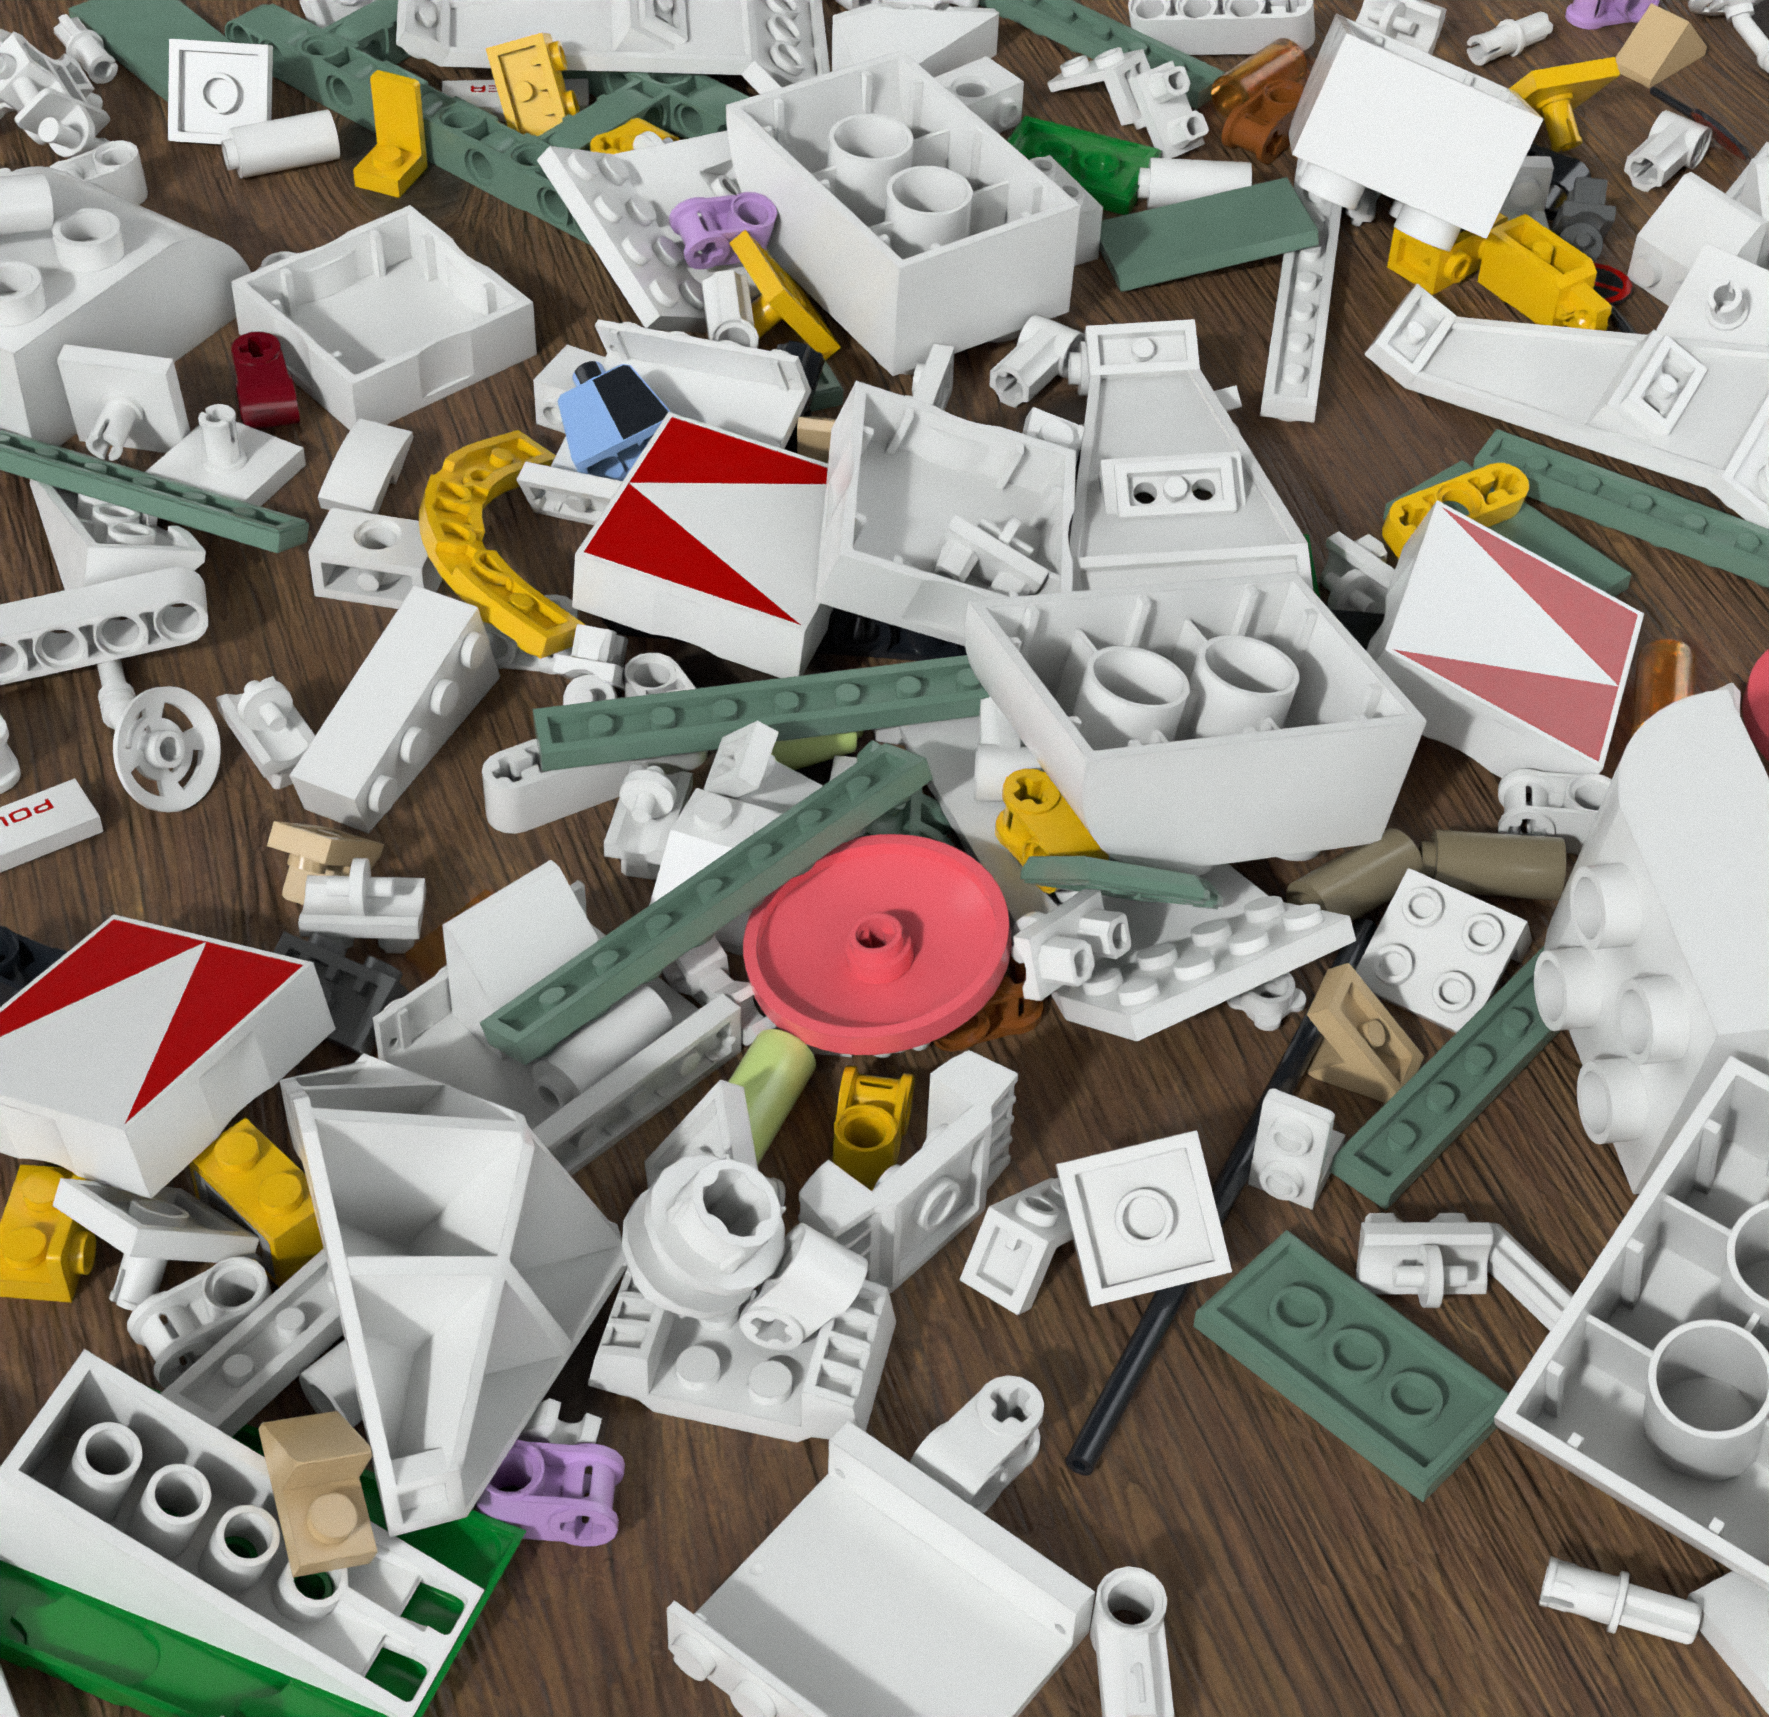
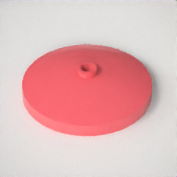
[743,834,1012,1055]

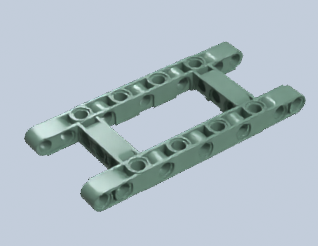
[225,0,750,246]

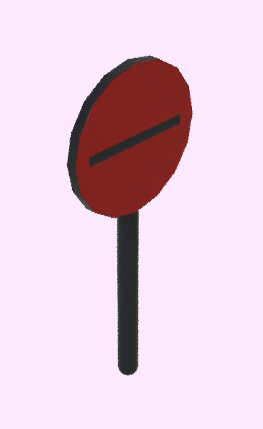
[1650,86,1750,160]

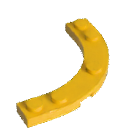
[419,430,585,659]

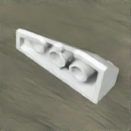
[832,3,999,78]
[30,479,206,621]

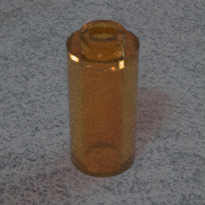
[1211,38,1307,119]
[1630,639,1697,740]

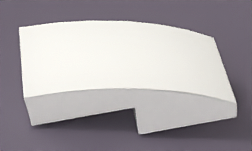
[318,418,414,515]

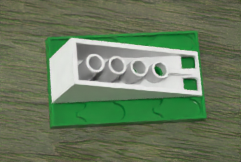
[0,1349,526,1717]

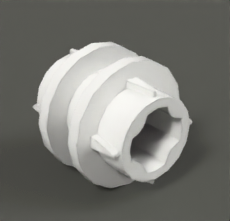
[622,1153,786,1320]

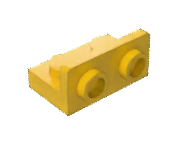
[485,33,580,136]
[0,1164,96,1303]

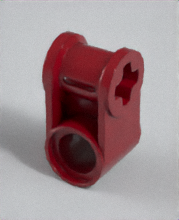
[231,331,300,430]

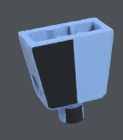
[557,361,670,481]

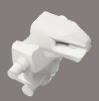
[0,28,110,159]

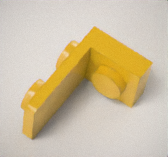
[353,70,428,198]
[1387,212,1508,295]

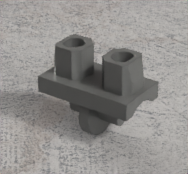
[1551,177,1616,263]

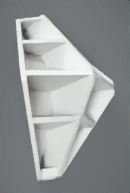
[280,1053,627,1537]

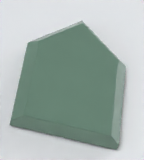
[1020,856,1223,910]

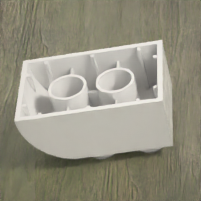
[1288,14,1543,251]
[726,50,1081,376]
[0,166,251,446]
[964,572,1427,876]
[1534,689,1769,1195]
[1494,1056,1769,1593]

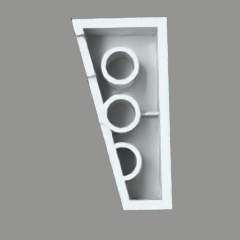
[289,585,500,834]

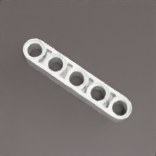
[0,567,208,685]

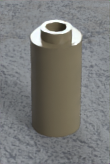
[1286,828,1424,922]
[1418,829,1566,901]

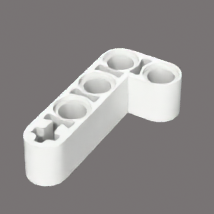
[1128,0,1316,55]
[482,653,708,834]

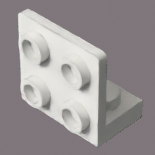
[1356,868,1533,1033]

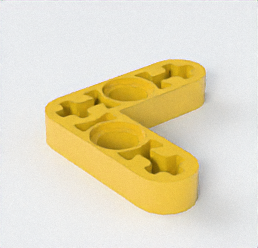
[1382,463,1529,559]

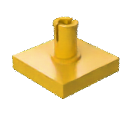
[1509,57,1620,152]
[729,230,841,360]

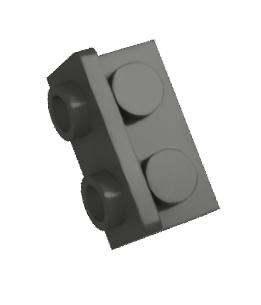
[273,931,410,1056]

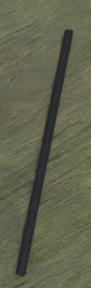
[1065,918,1378,1476]

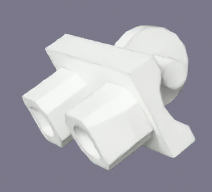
[1356,0,1447,55]
[1128,60,1209,159]
[932,514,1049,596]
[1320,531,1395,614]
[553,624,628,705]
[216,676,315,789]
[604,764,693,880]
[298,858,426,954]
[1011,889,1131,1001]
[1355,1213,1494,1308]

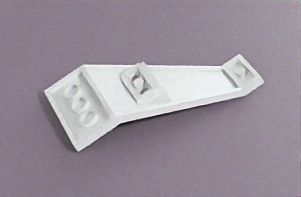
[396,0,830,87]
[537,130,773,333]
[1364,284,1769,529]
[1069,319,1313,591]
[872,716,1356,1041]

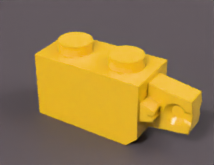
[1477,214,1612,331]

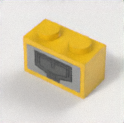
[189,1118,324,1287]

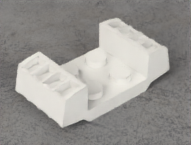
[798,1050,1018,1293]
[588,1266,896,1442]

